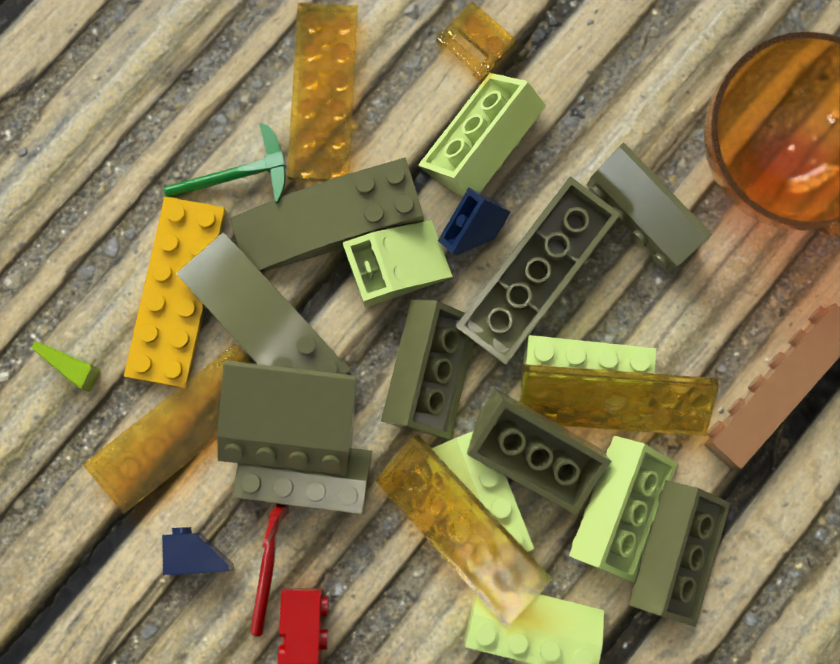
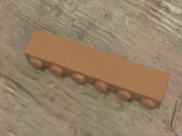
[704,303,840,470]

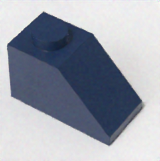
[438,188,511,255]
[162,527,234,575]

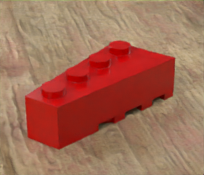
[277,588,329,664]

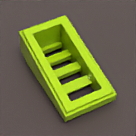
[31,341,100,392]

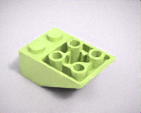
[343,220,453,308]

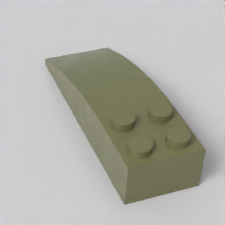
[230,157,424,273]
[455,176,621,365]
[176,232,350,374]

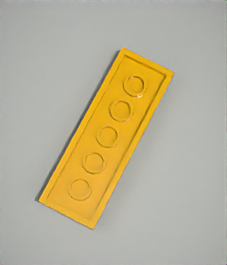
[124,196,227,389]

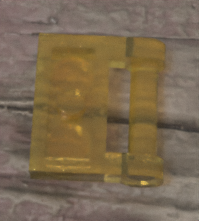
[436,1,517,82]

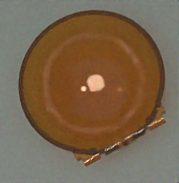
[704,32,840,239]

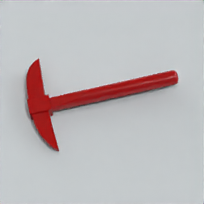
[250,503,289,637]

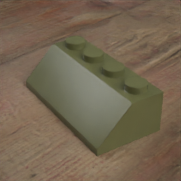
[587,142,713,273]
[381,299,474,440]
[467,388,611,515]
[233,448,372,514]
[629,480,731,627]

